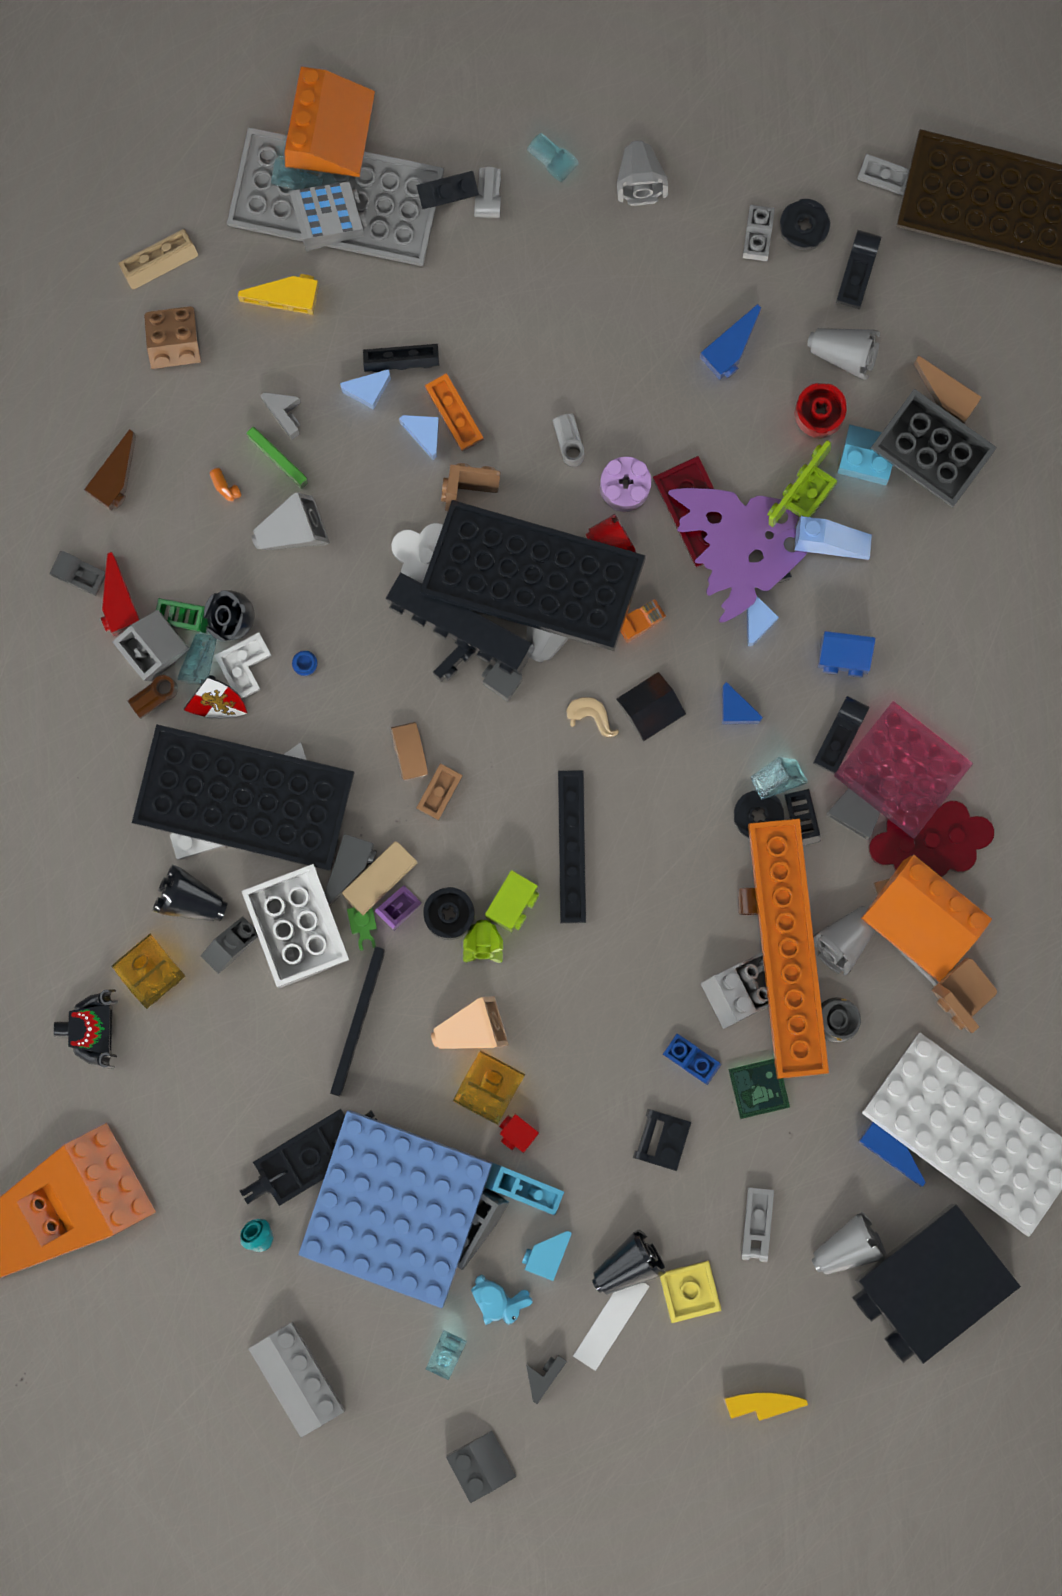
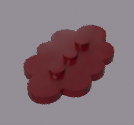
[869,801,994,877]

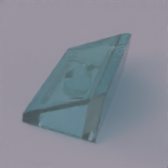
[271,156,326,190]

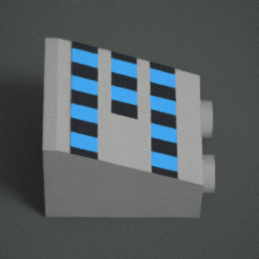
[290,182,367,251]

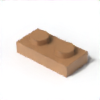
[416,763,463,821]

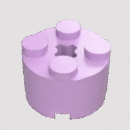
[600,457,651,512]

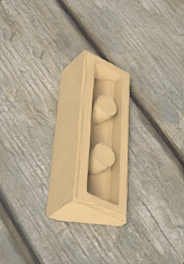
[118,229,198,290]
[342,841,418,915]

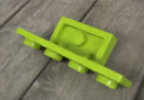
[768,440,837,527]

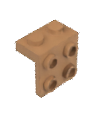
[144,306,201,369]
[441,463,501,511]
[931,958,997,1033]

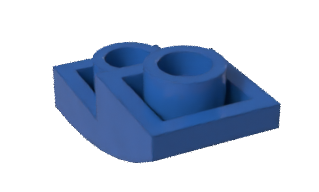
[663,1034,722,1085]

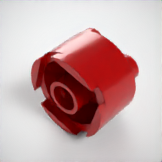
[794,383,847,439]
[585,514,637,553]

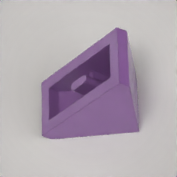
[375,885,422,931]

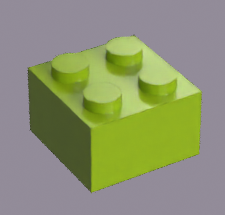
[485,870,539,933]

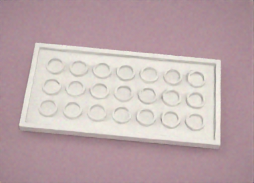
[862,1033,1062,1237]

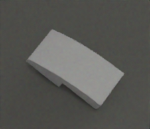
[743,205,775,261]

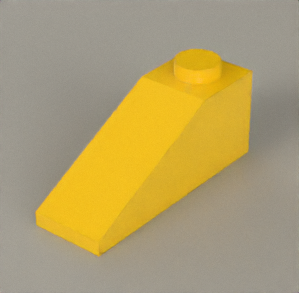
[238,274,319,315]

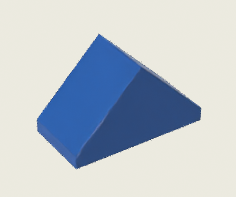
[722,682,763,724]

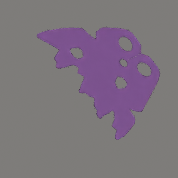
[668,488,807,623]

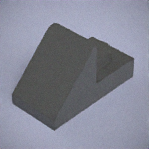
[526,1355,567,1404]

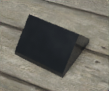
[616,672,686,742]

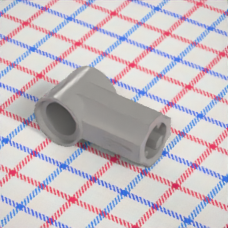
[474,167,501,218]
[552,414,585,467]

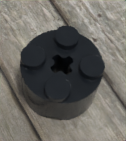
[423,887,475,940]

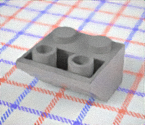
[112,610,190,681]

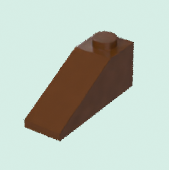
[84,429,136,511]

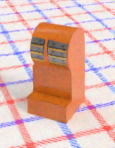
[621,599,666,643]

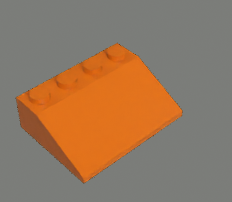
[285,67,375,177]
[861,855,992,982]

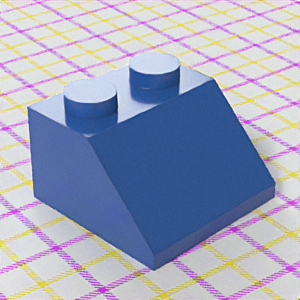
[818,631,875,678]

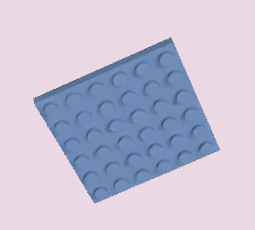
[298,1110,493,1308]

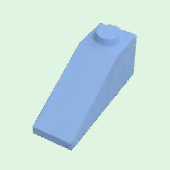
[794,516,872,560]

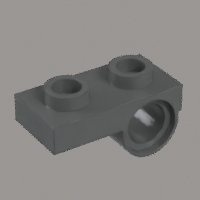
[49,551,105,596]

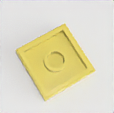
[660,1260,722,1323]

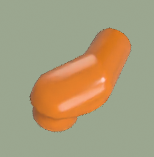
[209,468,241,501]

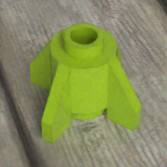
[463,920,503,963]

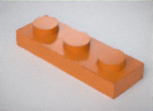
[425,373,484,452]

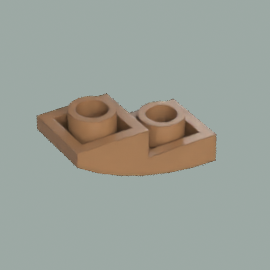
[391,722,428,780]

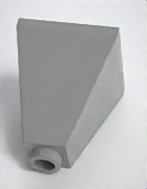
[252,492,330,550]

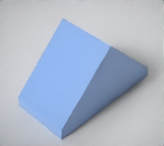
[340,369,391,410]
[399,415,439,460]
[747,597,779,646]

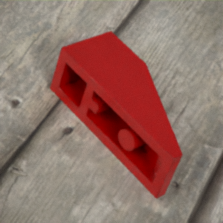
[101,552,140,636]

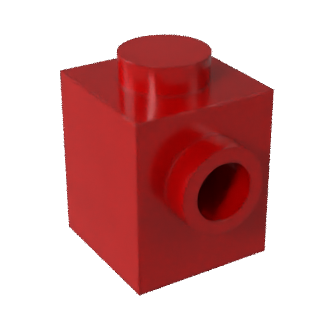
[499,1114,539,1153]

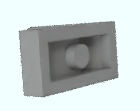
[261,392,301,440]

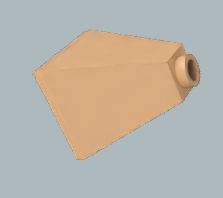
[431,996,509,1049]

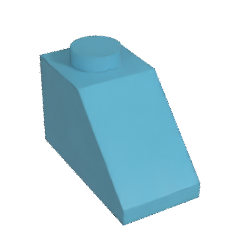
[522,1231,572,1281]

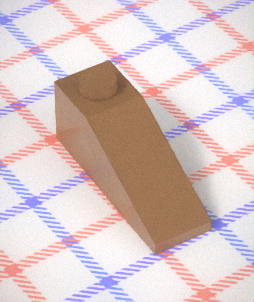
[914,356,982,424]

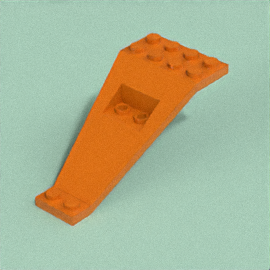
[0,1123,156,1278]

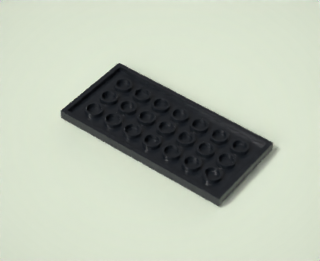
[419,500,646,651]
[132,724,355,871]

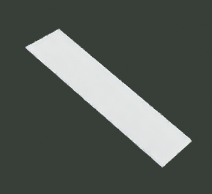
[573,1282,650,1371]

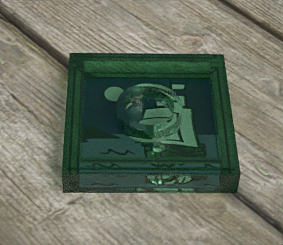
[728,1058,790,1119]

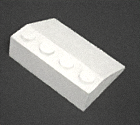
[241,864,349,988]

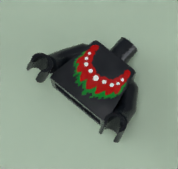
[54,989,118,1069]

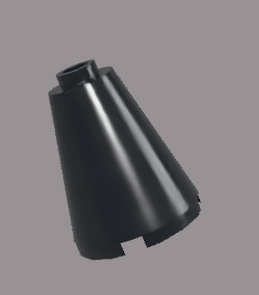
[592,1230,666,1295]

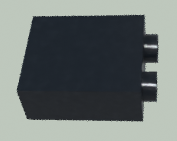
[852,1204,1021,1364]

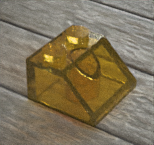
[111,933,185,1009]
[453,1050,525,1125]

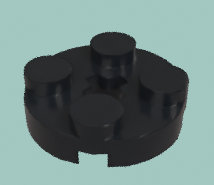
[780,199,830,250]
[734,790,784,839]

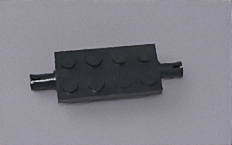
[239,1109,377,1206]

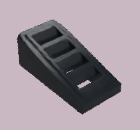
[784,789,821,846]

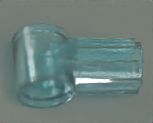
[527,133,579,182]

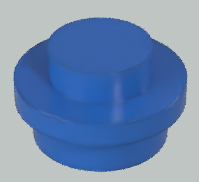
[292,651,318,676]

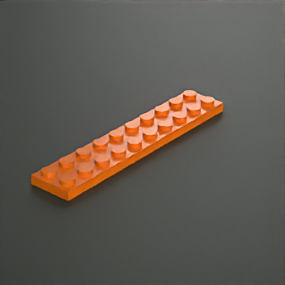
[748,819,829,1079]

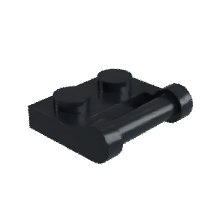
[633,1109,691,1171]

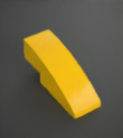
[724,1392,808,1421]

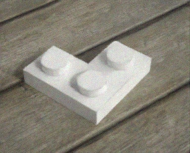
[214,633,271,699]

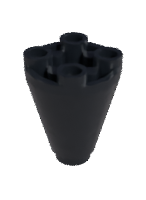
[152,864,228,921]

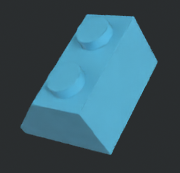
[837,424,892,485]

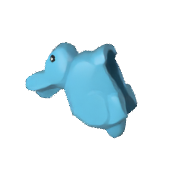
[471,1274,533,1325]

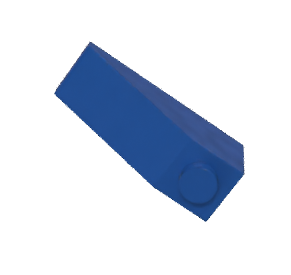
[700,304,761,380]
[858,1121,926,1187]

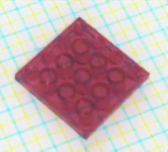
[834,701,973,839]

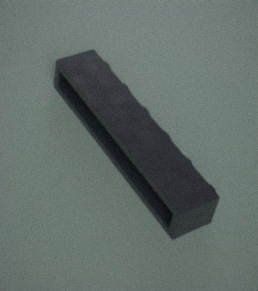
[385,572,535,675]

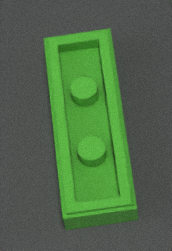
[246,427,308,489]

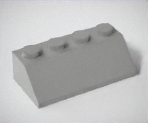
[248,1322,345,1437]

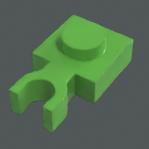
[347,907,377,951]

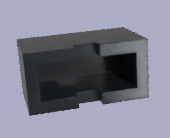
[416,171,479,210]

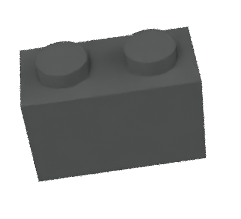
[446,1431,516,1503]

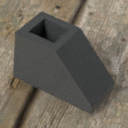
[482,662,522,702]
[201,916,258,974]

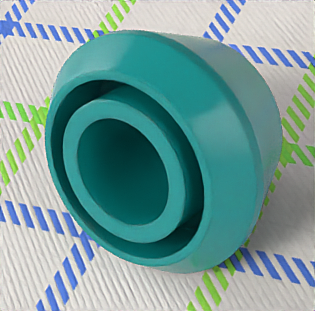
[240,1219,274,1252]

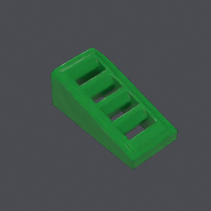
[155,598,208,633]

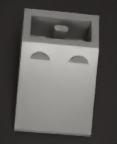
[700,953,769,1029]

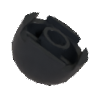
[204,590,255,641]

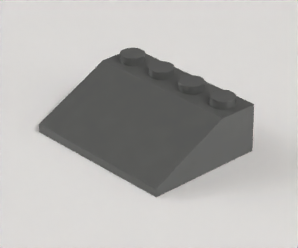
[870,389,997,507]

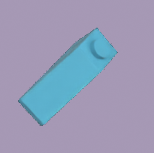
[485,1163,564,1215]

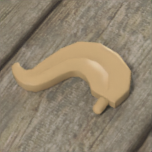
[567,697,619,737]

